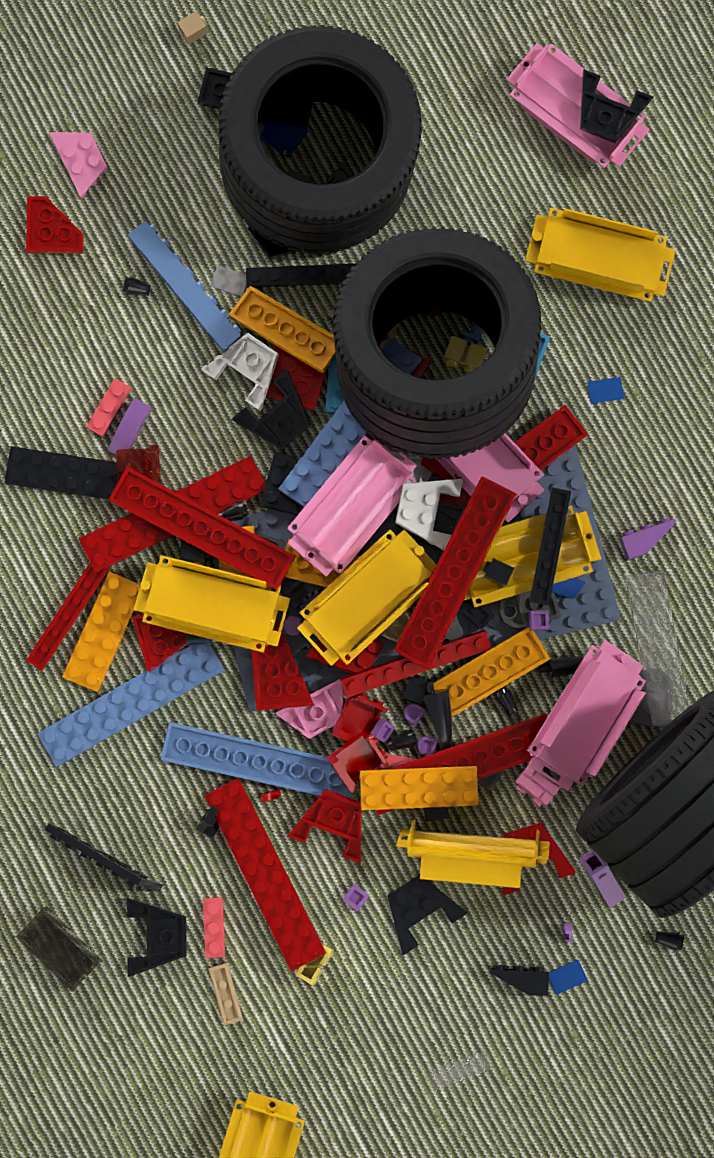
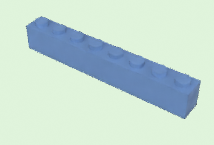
[128,221,242,353]

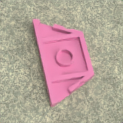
[50,132,107,199]
[276,679,344,739]

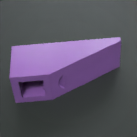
[619,518,677,561]
[578,849,626,908]

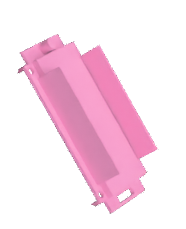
[507,43,650,168]
[435,433,545,523]
[287,435,417,576]
[527,640,646,791]

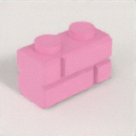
[514,764,560,807]

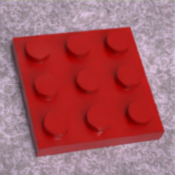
[266,345,328,412]

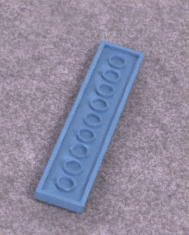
[278,338,422,507]
[37,643,225,767]
[161,722,352,798]

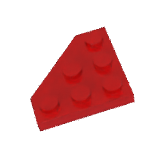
[26,196,84,254]

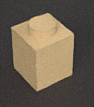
[177,11,208,45]

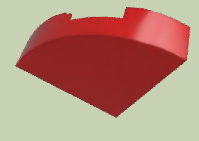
[261,790,282,803]

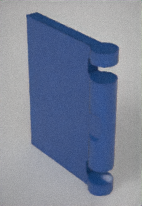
[260,121,309,158]

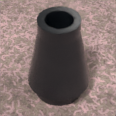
[122,276,151,296]
[218,501,248,521]
[493,686,518,715]
[387,729,417,752]
[655,931,685,951]

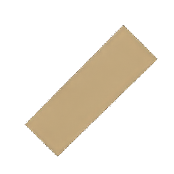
[208,962,243,1026]

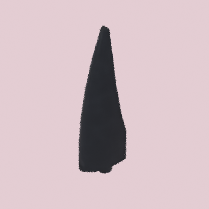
[538,656,584,678]
[425,682,452,750]

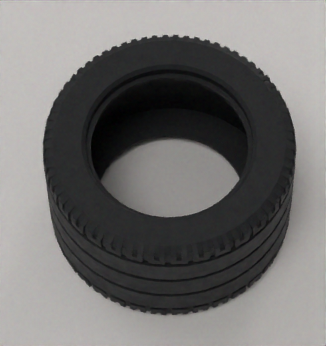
[219,25,422,254]
[333,227,541,459]
[576,691,714,918]

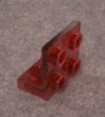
[116,445,161,484]

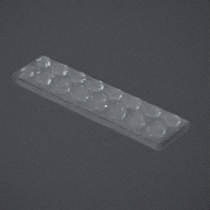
[625,570,690,727]

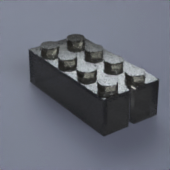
[16,906,103,992]

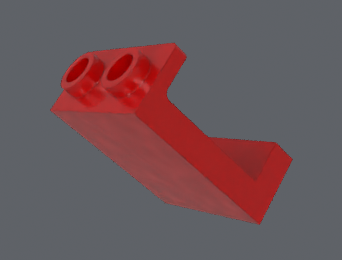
[331,693,389,742]
[326,730,389,793]

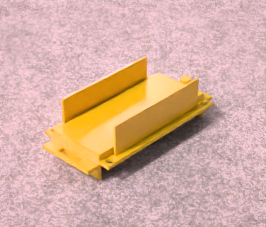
[525,208,676,302]
[464,506,602,608]
[297,529,436,666]
[134,555,290,653]
[396,818,550,888]
[219,1091,305,1158]

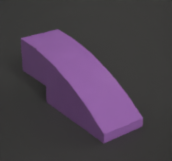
[108,398,152,460]

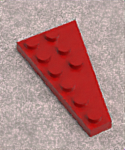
[132,614,189,672]
[251,616,315,711]

